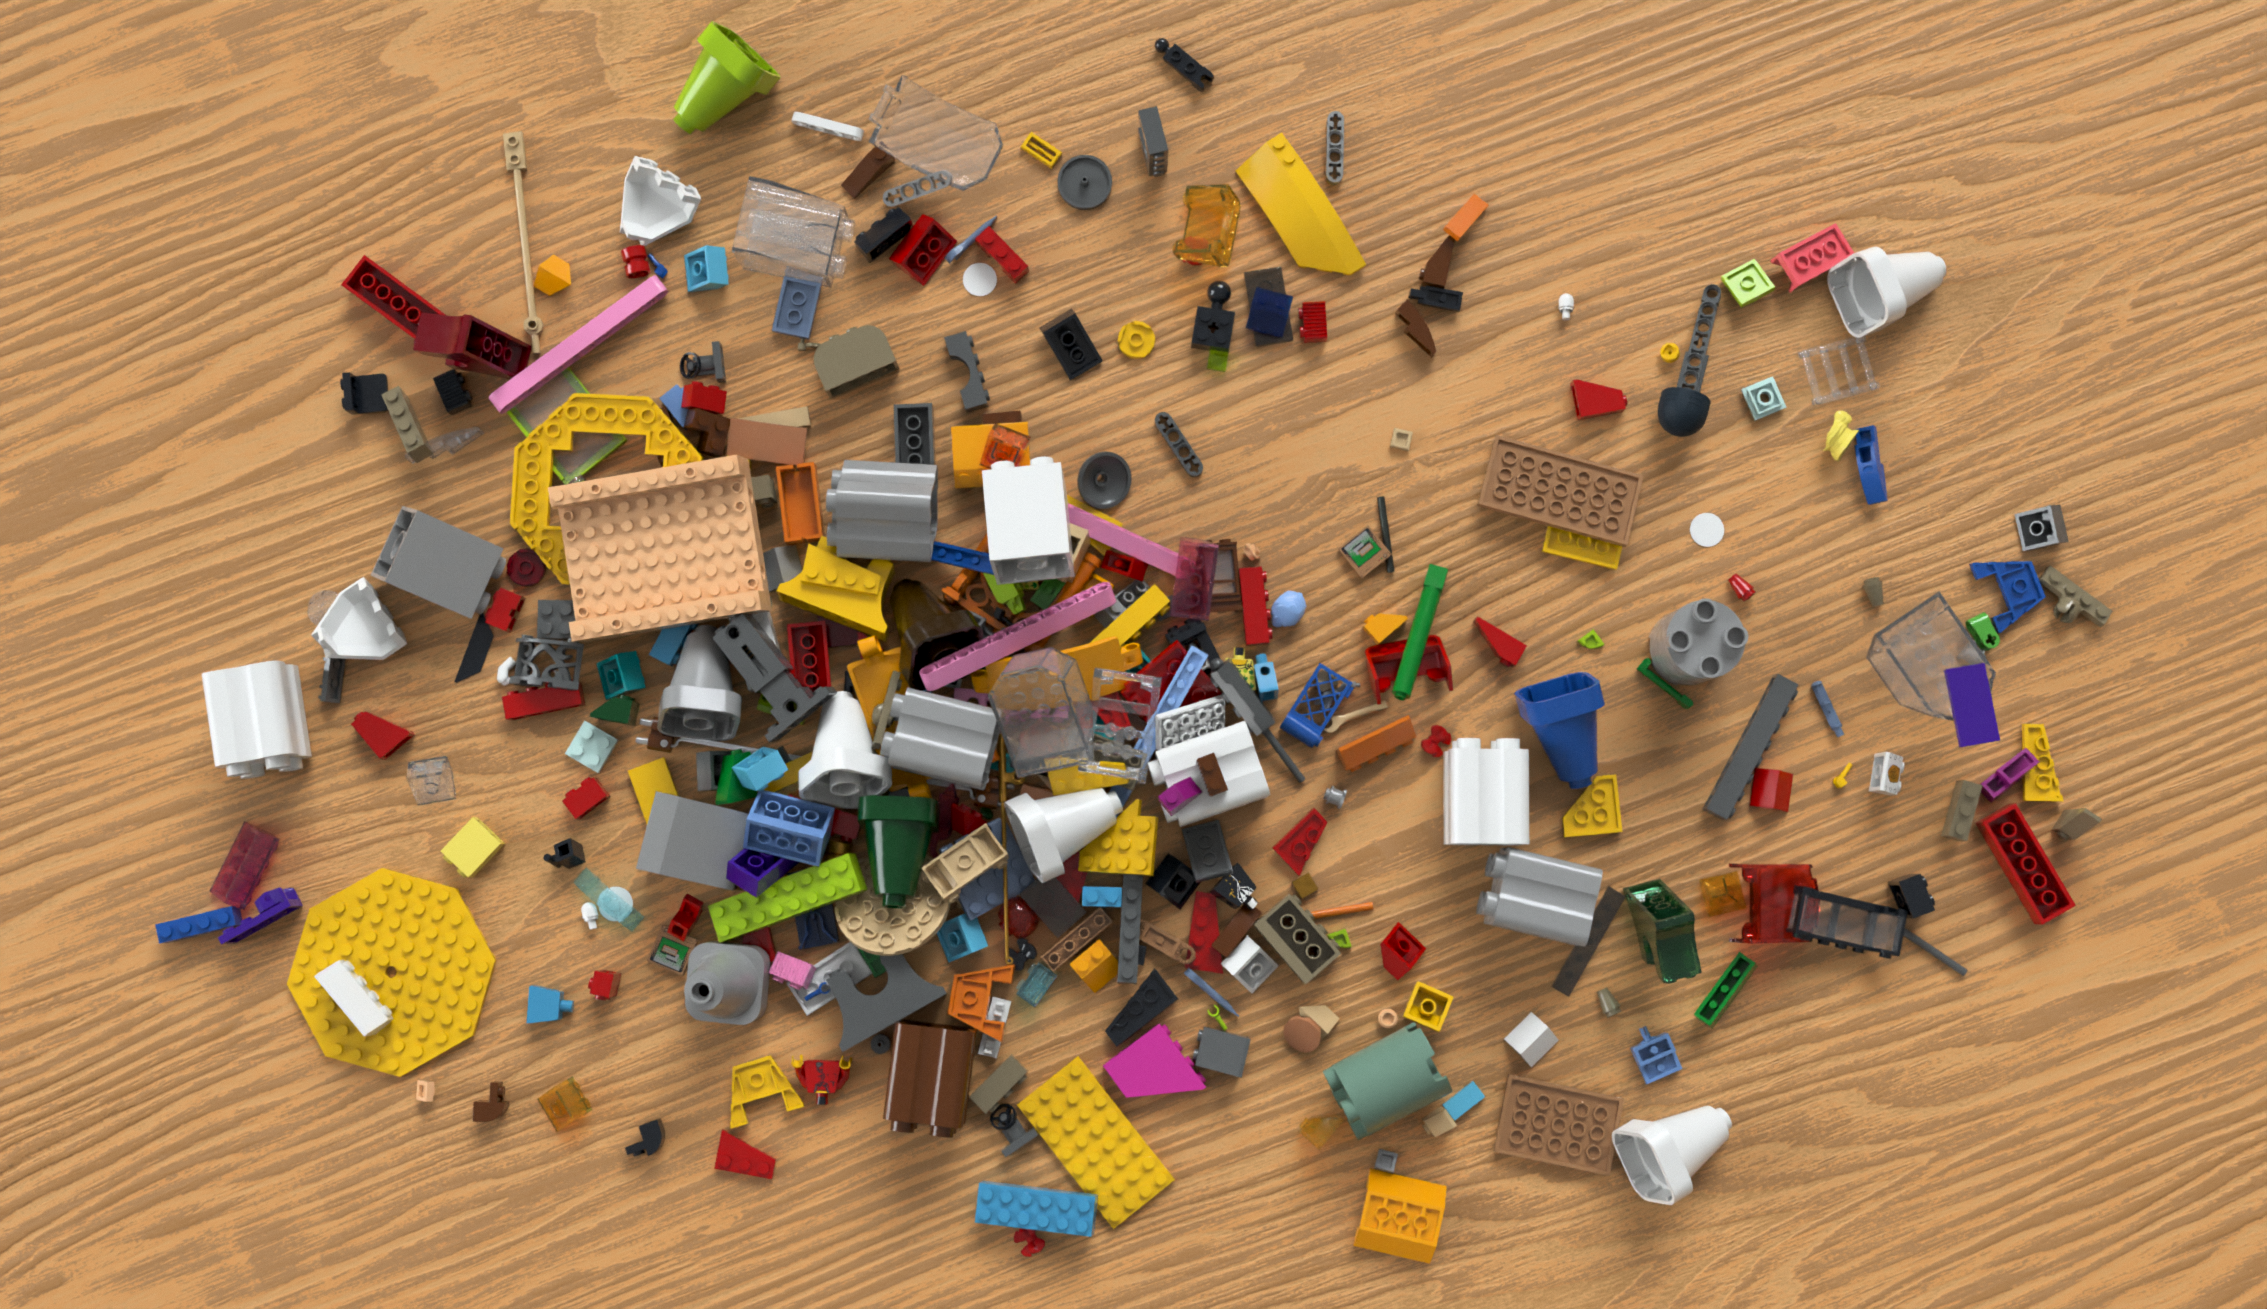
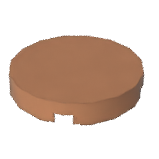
[1283,1016,1322,1052]

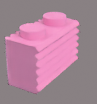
[768,951,816,990]

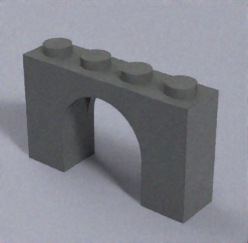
[1138,106,1168,177]

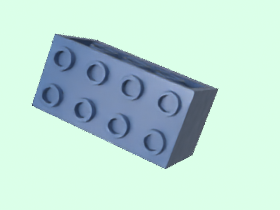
[743,790,835,867]

